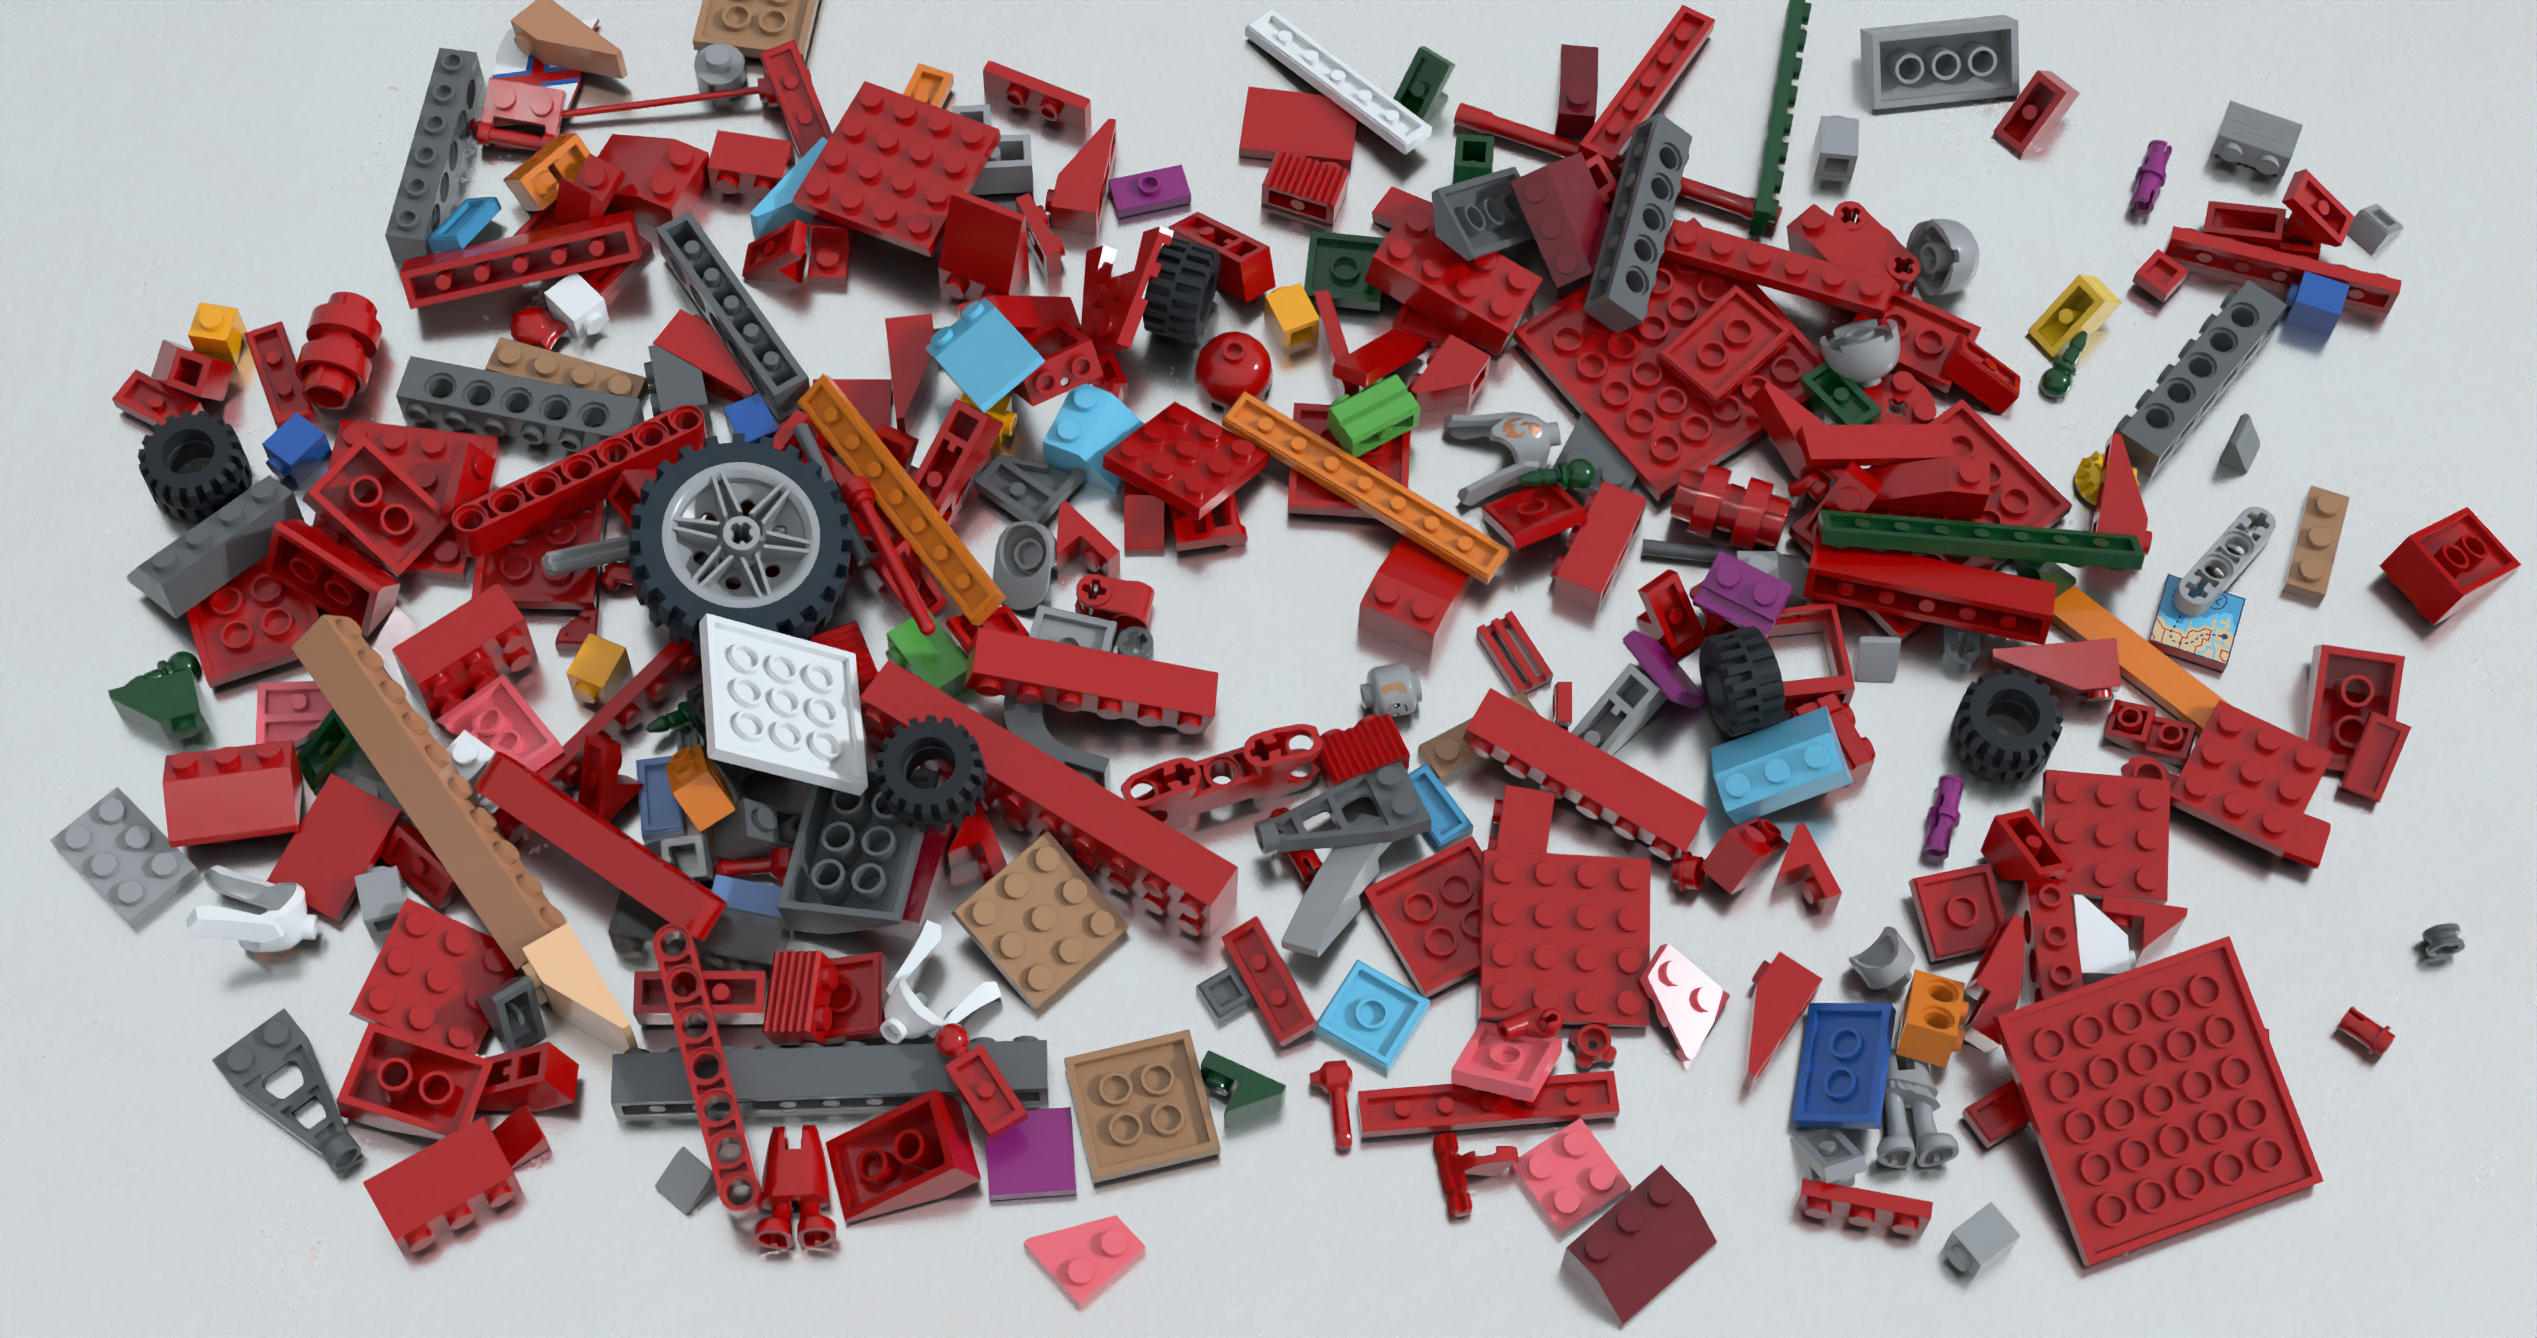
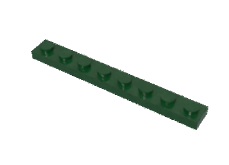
[1749,0,1812,237]
[1817,509,2145,571]

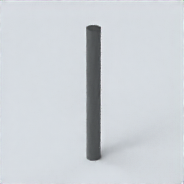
[792,423,873,566]
[1641,539,1803,565]

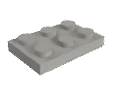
[50,787,200,929]

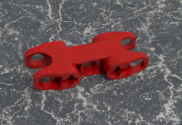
[1121,724,1323,830]

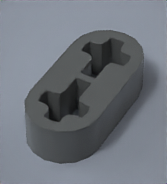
[1939,624,1981,673]

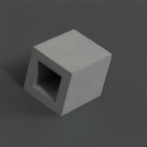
[1815,115,1859,178]
[354,866,407,938]
[1944,1202,2021,1279]

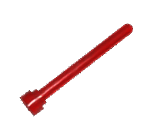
[839,476,936,636]

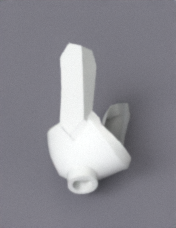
[186,865,318,953]
[880,919,1001,1044]

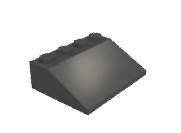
[777,764,940,935]

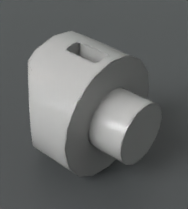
[694,43,747,101]
[1849,926,1915,992]

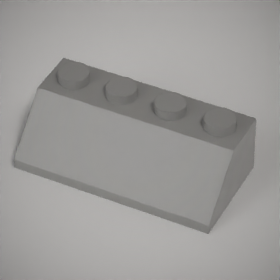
[1860,15,2020,110]

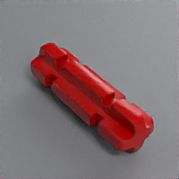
[1433,1132,1473,1217]

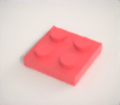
[1451,1020,1562,1102]
[1509,1118,1632,1238]

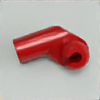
[1785,472,1830,509]
[600,561,636,590]
[1497,1007,1563,1042]

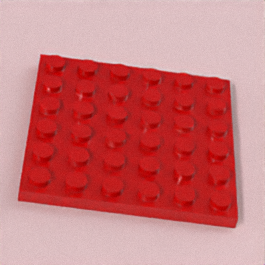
[1513,217,1825,502]
[1992,936,2324,1266]

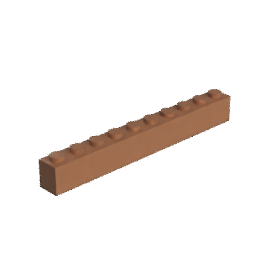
[291,615,566,970]

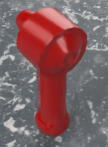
[713,847,793,887]
[1309,1060,1353,1149]

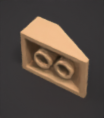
[521,923,638,1054]

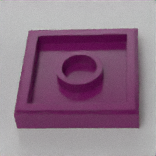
[1622,630,1707,709]
[986,1107,1077,1201]

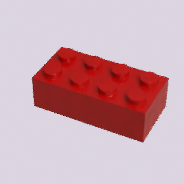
[1364,203,1543,357]

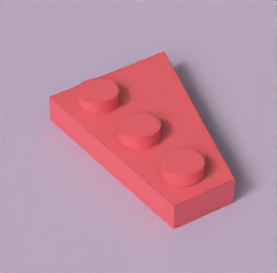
[435,674,564,772]

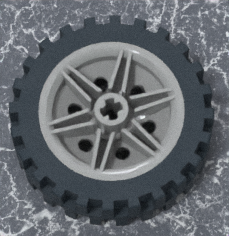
[629,433,852,656]

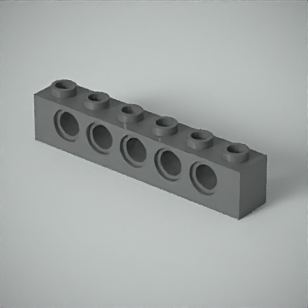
[385,48,484,262]
[1583,112,1692,334]
[656,211,810,420]
[2113,280,2287,477]
[396,356,644,452]

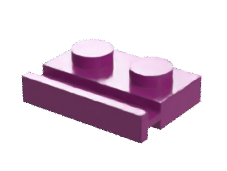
[1693,550,1793,639]

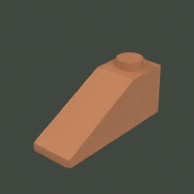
[511,0,628,79]

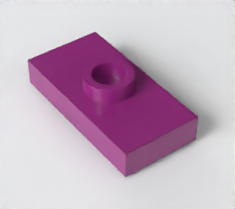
[1108,165,1191,218]

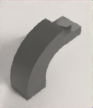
[1004,696,1110,788]

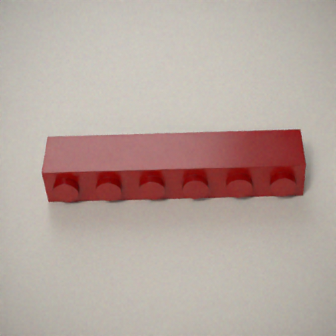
[399,210,642,309]
[1803,535,2057,645]
[965,627,1219,734]
[1463,688,1709,860]

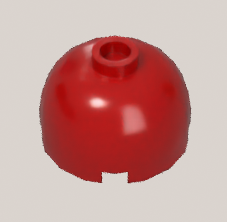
[1195,331,1273,411]

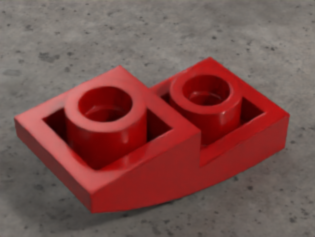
[2105,699,2196,766]

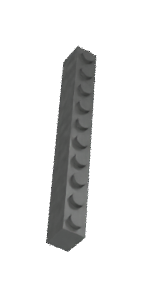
[611,1036,1049,1118]

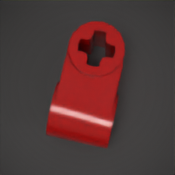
[1075,574,1155,631]

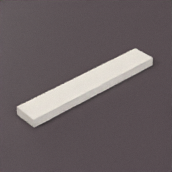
[1245,9,1432,155]

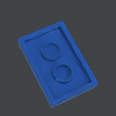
[1792,1003,1896,1129]

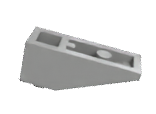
[1571,663,1668,756]

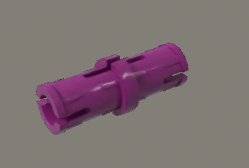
[2129,140,2172,214]
[1922,775,1965,860]

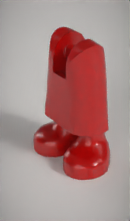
[753,1125,837,1250]

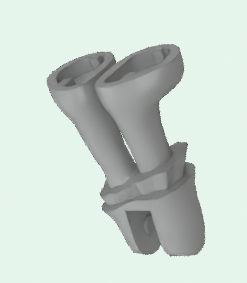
[1876,1048,1959,1168]

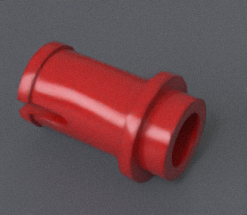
[2337,1006,2396,1057]

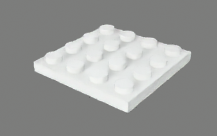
[699,613,868,796]

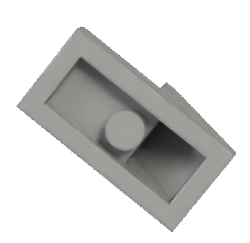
[1792,1128,1867,1186]

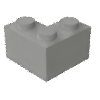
[952,105,1034,195]

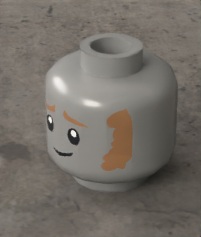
[1360,662,1422,718]

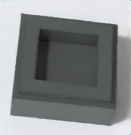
[1196,965,1255,1025]

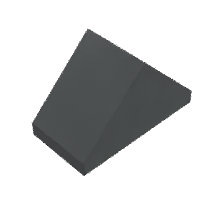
[476,976,546,1052]

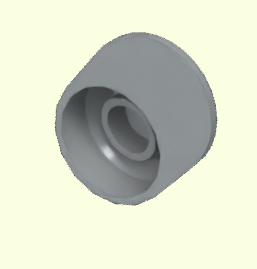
[993,521,1057,610]

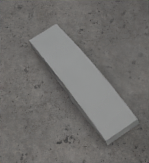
[1281,813,1392,958]

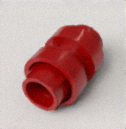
[295,292,383,410]
[1670,464,1792,551]

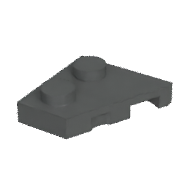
[1552,413,1638,495]
[974,454,1084,525]

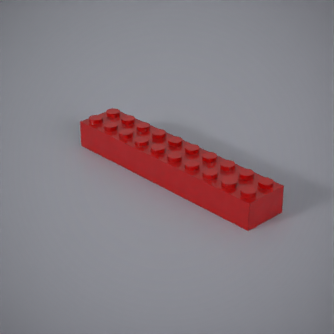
[860,660,1238,940]

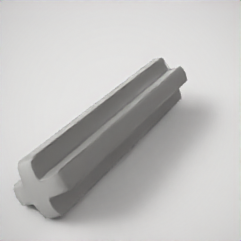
[541,535,629,576]

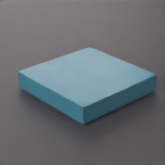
[1314,959,1430,1073]

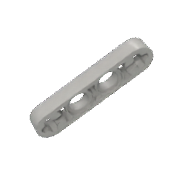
[2173,506,2276,616]

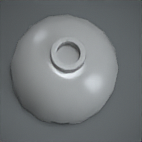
[1906,219,1980,296]
[1820,319,1901,388]

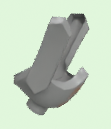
[1443,411,1561,506]

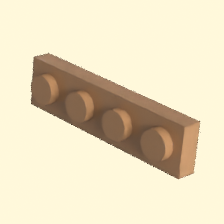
[485,337,648,403]

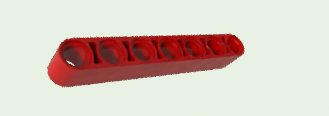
[451,404,707,557]
[474,751,728,941]
[653,923,763,1218]

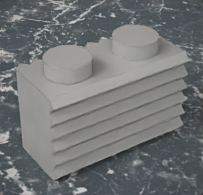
[2211,100,2303,177]

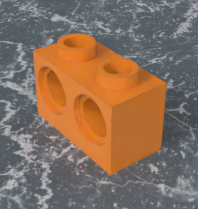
[503,133,591,211]
[665,744,736,832]
[1896,969,1969,1068]

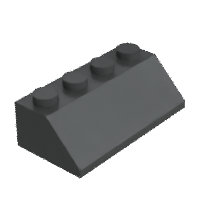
[127,475,305,619]

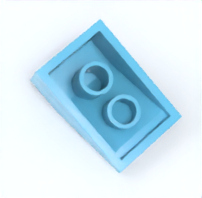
[925,297,1045,413]

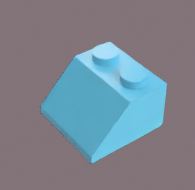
[1043,383,1144,493]

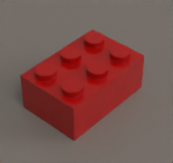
[392,583,537,722]

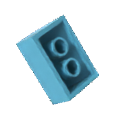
[1710,706,1853,825]

